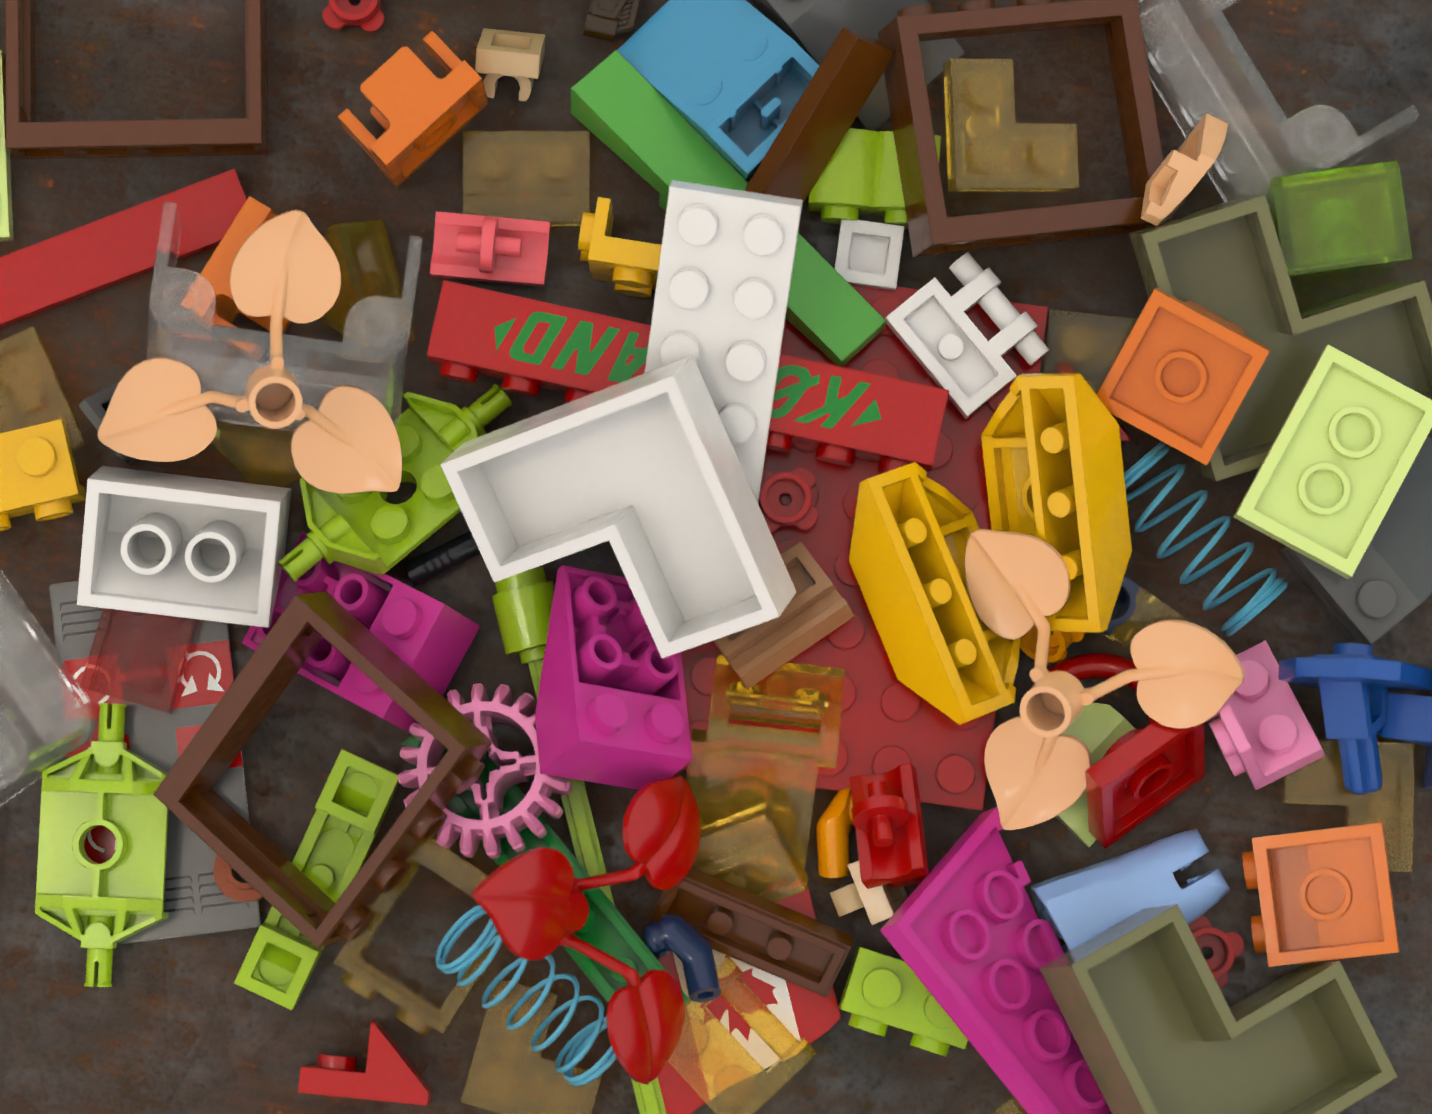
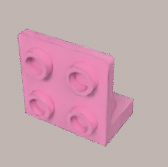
[1206,640,1325,790]

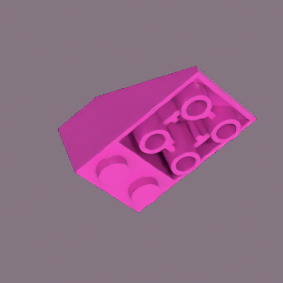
[242,531,480,734]
[535,565,693,790]

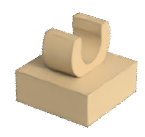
[475,28,546,101]
[830,860,908,925]

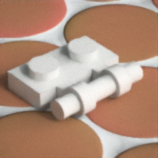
[885,252,1050,419]

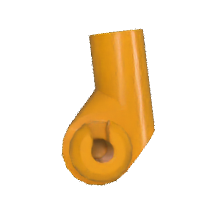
[816,787,854,878]

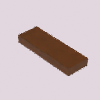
[745,27,896,205]
[649,867,854,997]

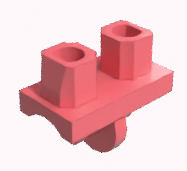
[430,211,551,287]

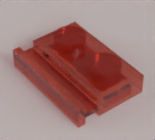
[80,608,199,714]

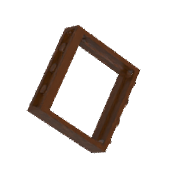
[5,0,269,160]
[878,0,1173,257]
[153,591,493,948]

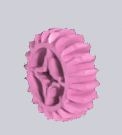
[398,683,573,859]

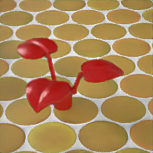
[471,774,700,1085]

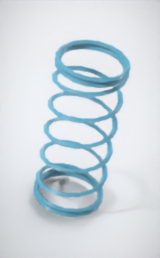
[1124,441,1289,636]
[435,905,617,1086]

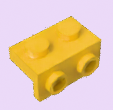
[578,197,662,298]
[0,419,86,532]

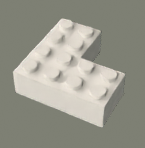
[440,355,797,658]

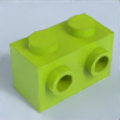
[838,946,968,1057]

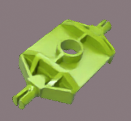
[277,384,512,582]
[35,703,169,987]

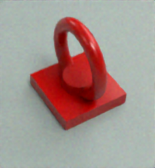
[1028,653,1205,849]

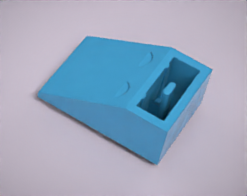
[617,0,819,183]

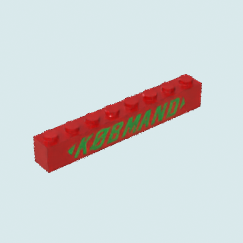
[426,280,949,473]

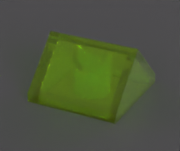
[1269,160,1412,280]

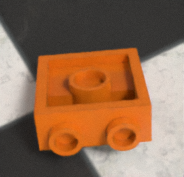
[1242,822,1400,967]

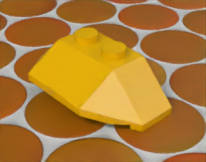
[981,373,1132,633]
[849,462,1021,725]

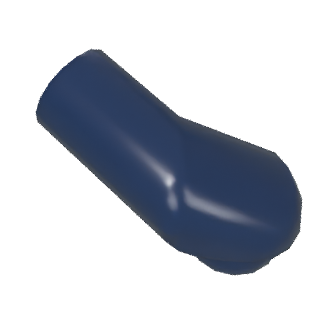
[644,914,721,1002]

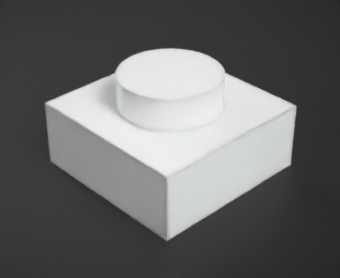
[834,220,905,291]

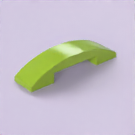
[234,748,399,1010]

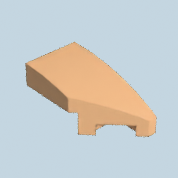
[1141,113,1228,226]

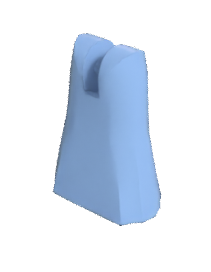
[1030,828,1231,954]

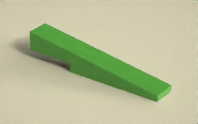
[571,50,886,367]

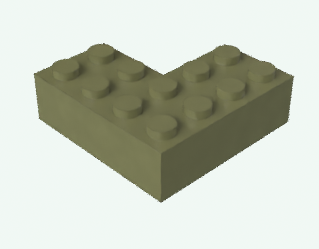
[1129,194,1432,482]
[1039,904,1398,1114]

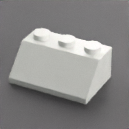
[77,466,291,628]

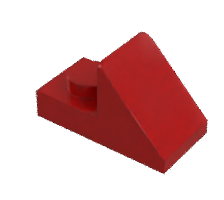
[298,1019,433,1106]

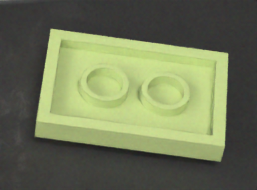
[1233,344,1432,579]

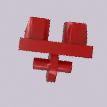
[849,763,929,889]

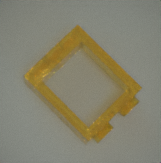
[334,838,504,1036]

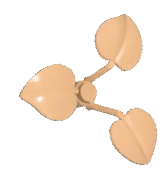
[98,210,402,494]
[965,529,1245,830]

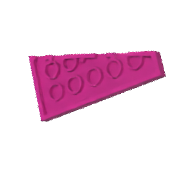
[880,806,1112,1114]

